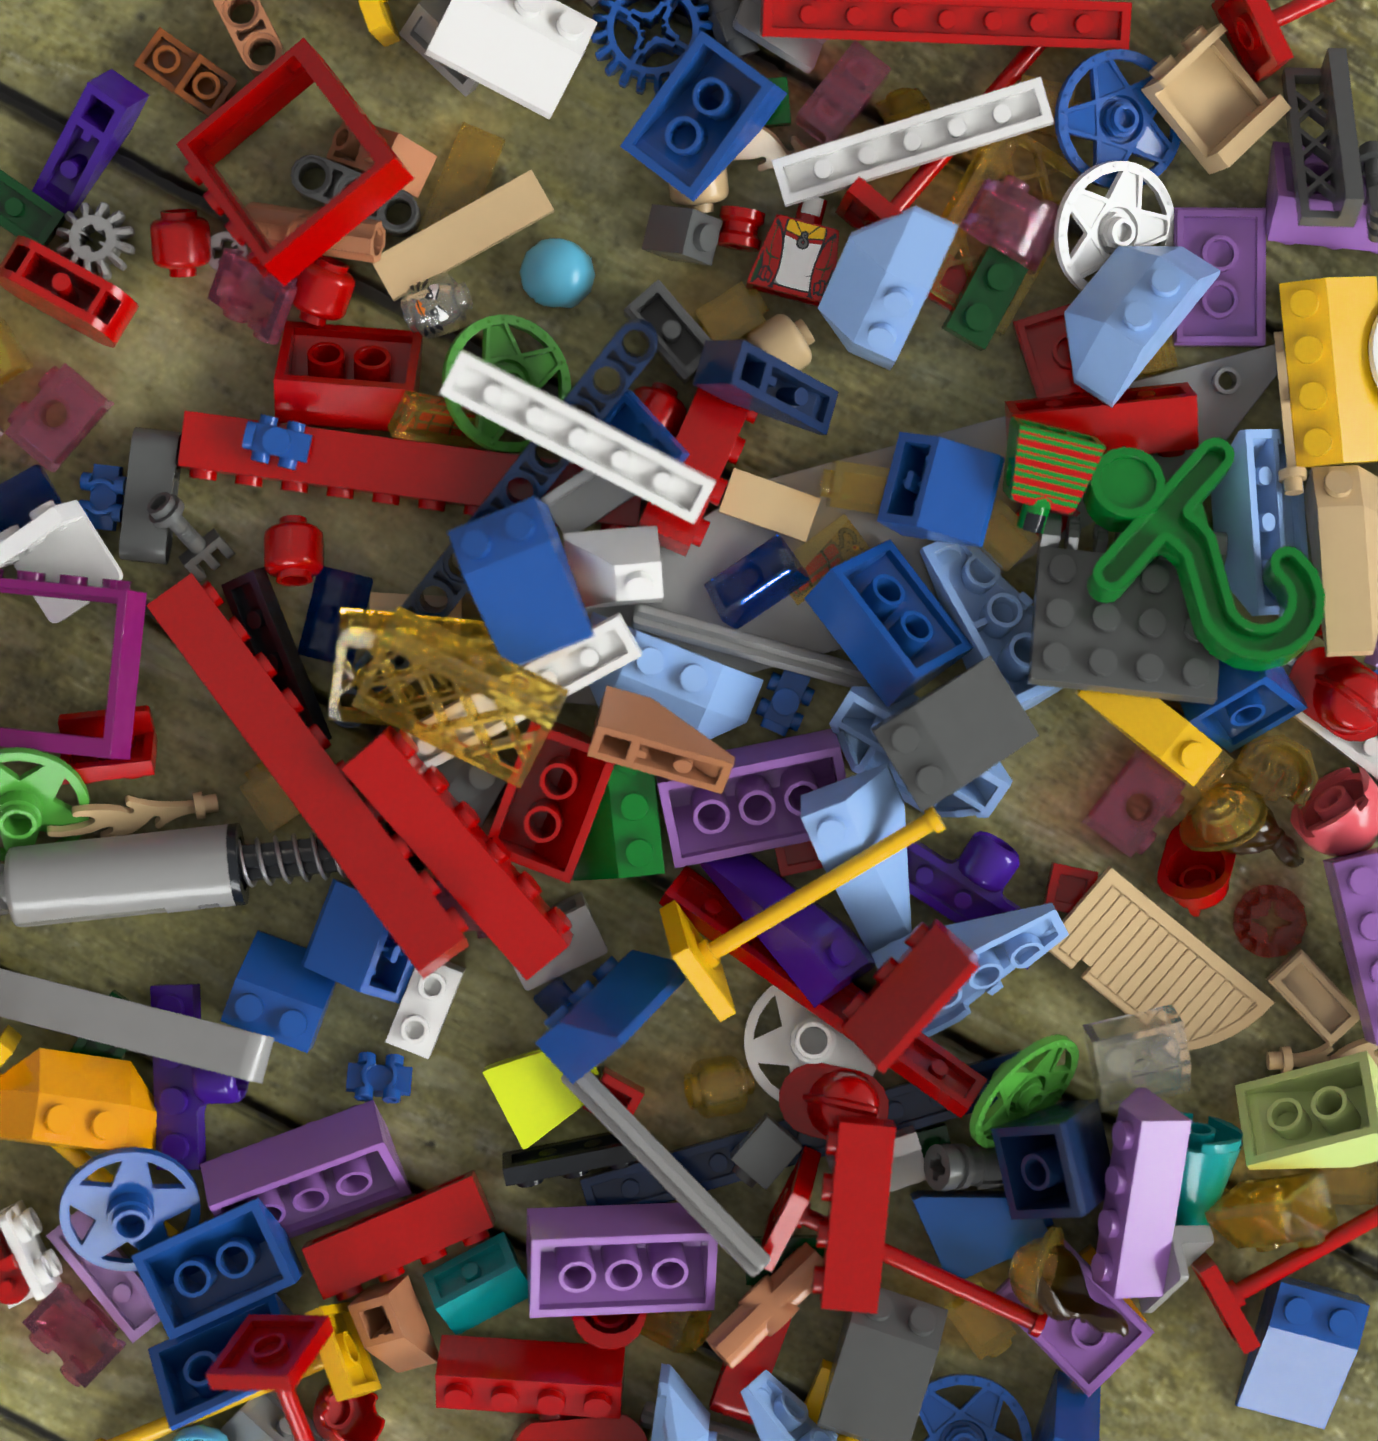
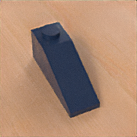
[693,340,839,435]

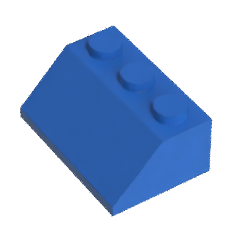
[804,539,974,708]
[535,950,687,1084]
[131,1197,305,1340]
[148,1293,294,1431]

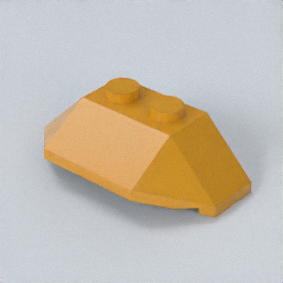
[0,1048,157,1153]

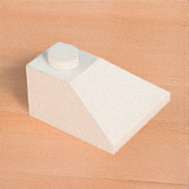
[563,525,663,609]

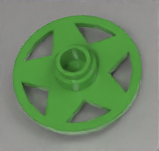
[442,315,571,454]
[0,748,90,861]
[969,1034,1079,1148]

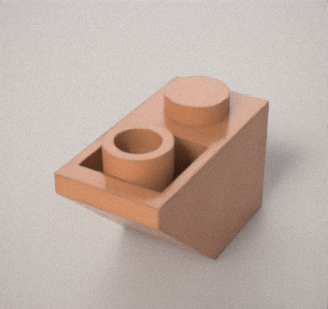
[326,121,437,198]
[348,1275,439,1373]

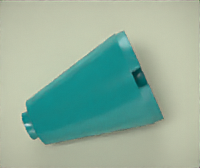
[1175,1112,1243,1226]

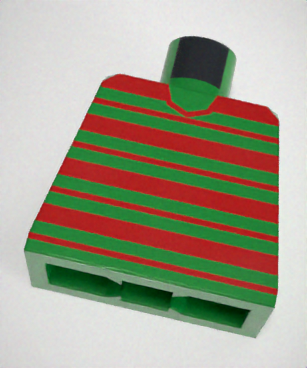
[1003,416,1106,534]

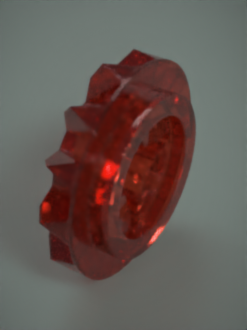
[1233,885,1308,958]

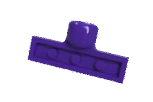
[907,831,1030,970]
[150,984,249,1170]

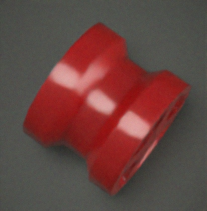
[717,206,765,252]

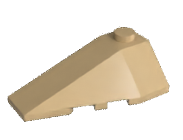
[1304,465,1378,657]

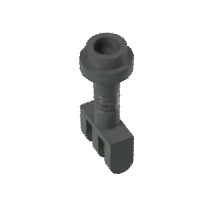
[1359,141,1378,243]
[147,492,235,583]

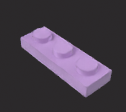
[46,1210,161,1343]

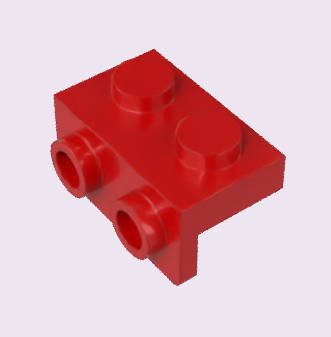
[58,705,158,785]

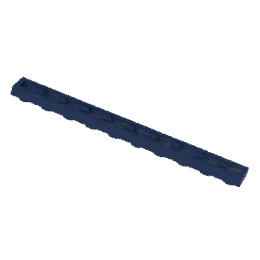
[580,1049,1021,1206]

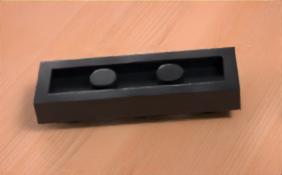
[502,1132,637,1188]

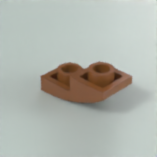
[133,27,238,117]

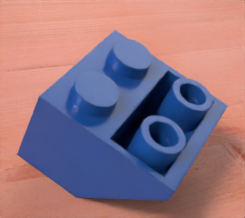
[877,432,1005,548]
[301,878,414,1004]

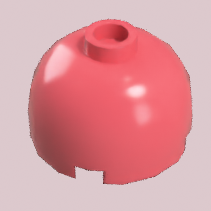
[1290,767,1378,857]

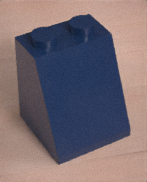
[991,1099,1111,1220]

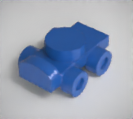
[242,414,313,470]
[78,464,127,531]
[755,670,815,737]
[346,1052,413,1104]

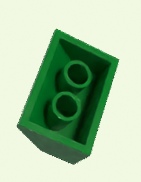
[573,764,665,881]

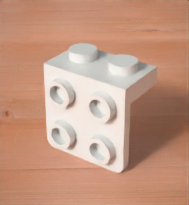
[0,500,123,623]
[0,1200,63,1309]

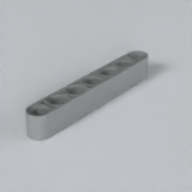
[0,968,274,1084]

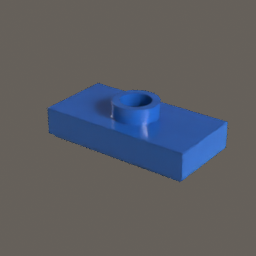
[603,390,690,463]

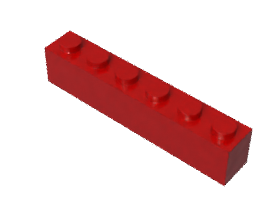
[341,725,574,981]

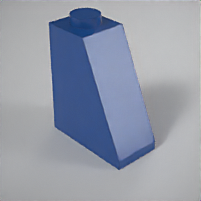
[910,1190,1054,1279]
[1032,1369,1101,1441]

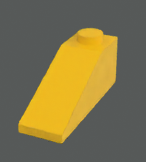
[1075,690,1222,787]

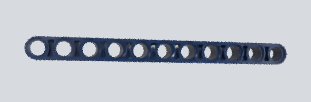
[328,319,658,728]

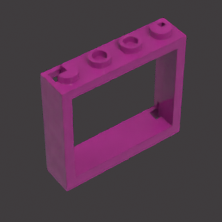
[0,569,147,759]

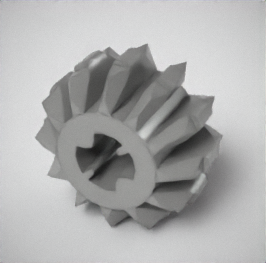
[56,202,136,280]

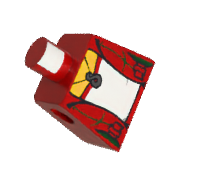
[746,197,839,307]

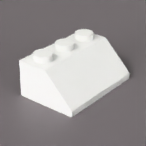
[425,0,598,119]

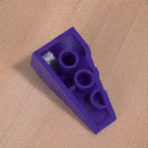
[700,853,876,1008]

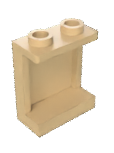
[1141,23,1291,175]

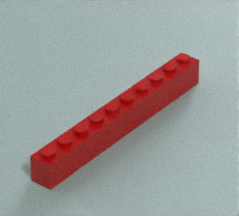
[177,410,642,530]
[146,573,469,979]

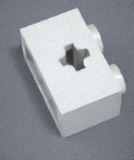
[385,962,466,1059]

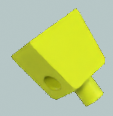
[483,1048,600,1150]

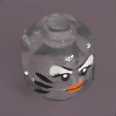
[401,272,473,339]

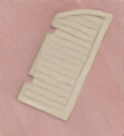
[1049,865,1275,1056]

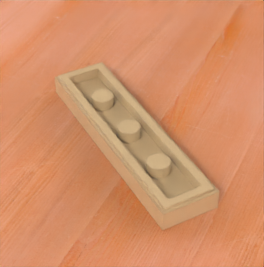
[372,169,554,301]

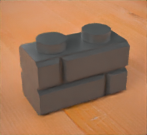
[623,279,711,385]

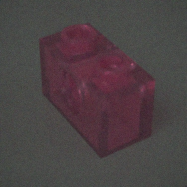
[795,40,891,144]
[4,363,115,473]
[1081,750,1187,858]

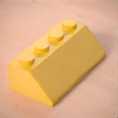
[1279,276,1378,470]

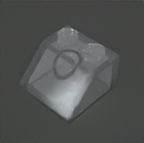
[1082,1004,1191,1112]

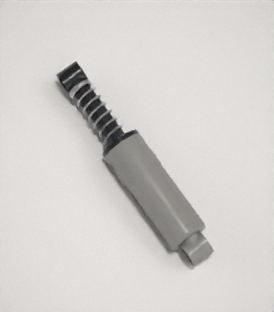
[0,822,428,927]

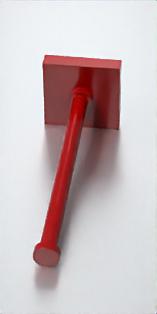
[1211,0,1336,84]
[835,46,1047,230]
[760,1146,1048,1338]
[1191,1205,1378,1355]
[205,1314,334,1441]

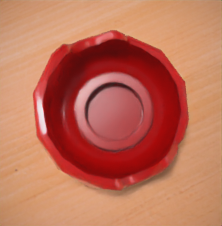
[313,1383,385,1441]

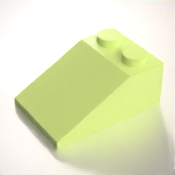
[1235,1051,1378,1170]

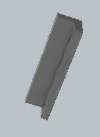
[1282,48,1365,227]

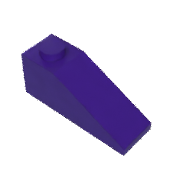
[32,69,150,214]

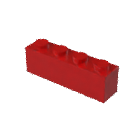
[1005,382,1199,457]
[637,387,758,557]
[812,1114,896,1314]
[301,1170,496,1301]
[435,1335,625,1419]

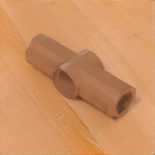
[246,202,386,263]
[704,1242,823,1369]

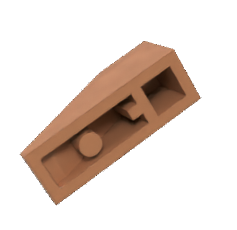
[587,685,735,794]

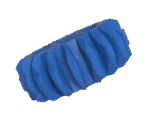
[591,0,713,95]

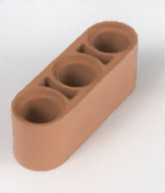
[212,0,286,77]

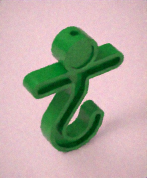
[1083,437,1325,672]

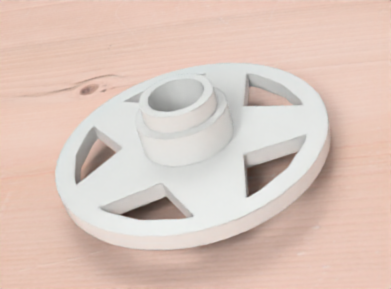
[1054,161,1174,291]
[744,985,876,1101]

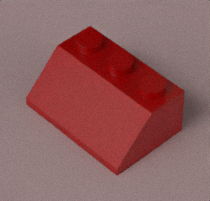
[273,321,423,433]
[488,714,615,884]
[841,918,979,1074]

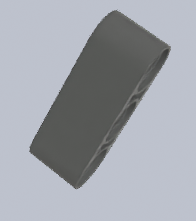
[290,154,422,238]
[119,427,182,565]

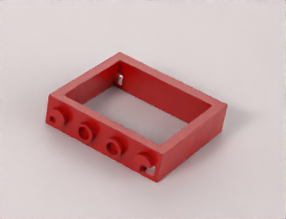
[176,37,415,286]

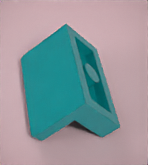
[422,1232,528,1335]

